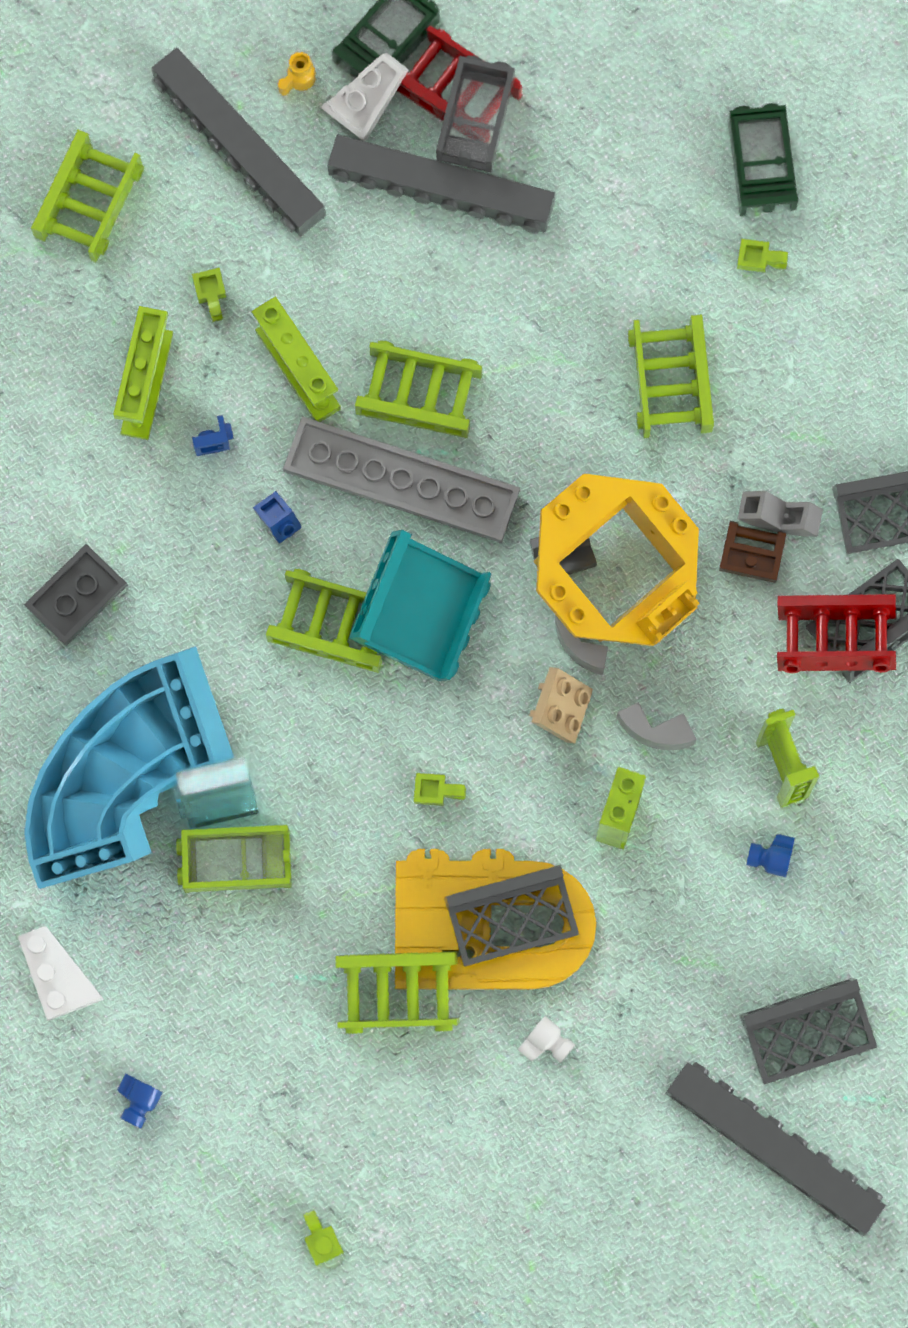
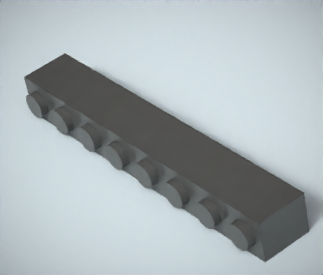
[151,47,326,237]
[327,134,555,233]
[665,1062,887,1237]

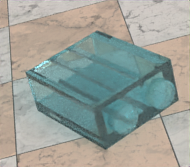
[172,757,259,829]

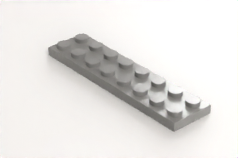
[283,416,520,543]

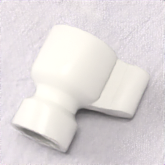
[518,1016,575,1063]

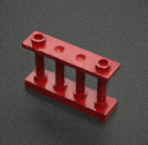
[396,25,522,143]
[777,594,896,673]

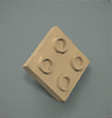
[529,667,593,744]

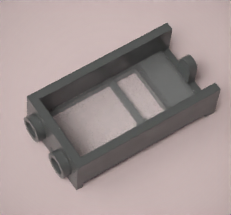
[436,56,515,173]

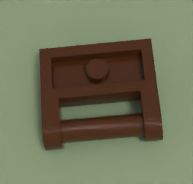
[719,521,787,583]

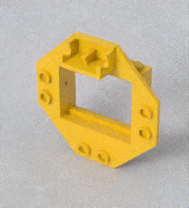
[533,474,700,646]

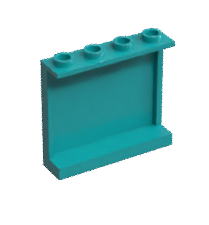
[349,530,492,681]

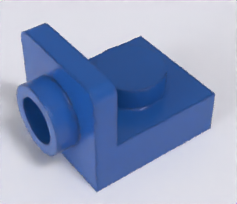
[192,415,234,456]
[253,491,302,543]

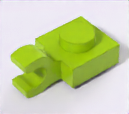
[737,238,788,273]
[192,268,227,322]
[413,773,466,806]
[303,1210,344,1266]

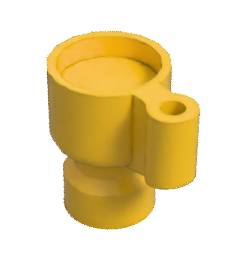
[278,52,316,96]

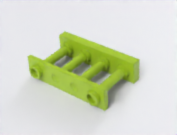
[31,129,144,263]
[251,296,341,422]
[113,306,174,440]
[628,314,714,438]
[355,340,483,438]
[266,569,382,673]
[756,708,820,807]
[335,952,460,1034]

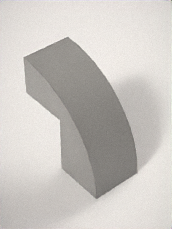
[738,491,823,537]
[555,615,608,675]
[616,702,696,750]

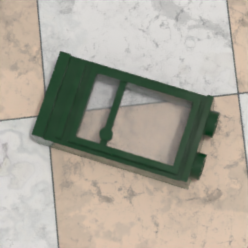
[332,0,440,78]
[728,103,799,216]

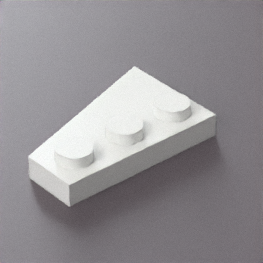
[320,53,409,140]
[18,926,104,1021]

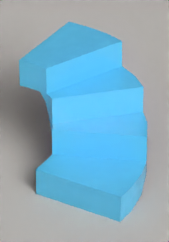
[24,646,234,889]

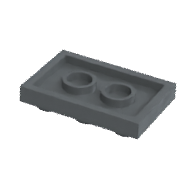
[24,544,128,646]

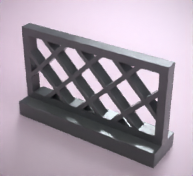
[832,471,908,554]
[806,559,908,683]
[444,865,579,967]
[740,978,877,1085]

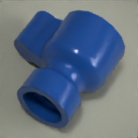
[746,834,795,878]
[117,1073,163,1129]

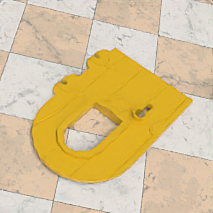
[395,849,596,990]

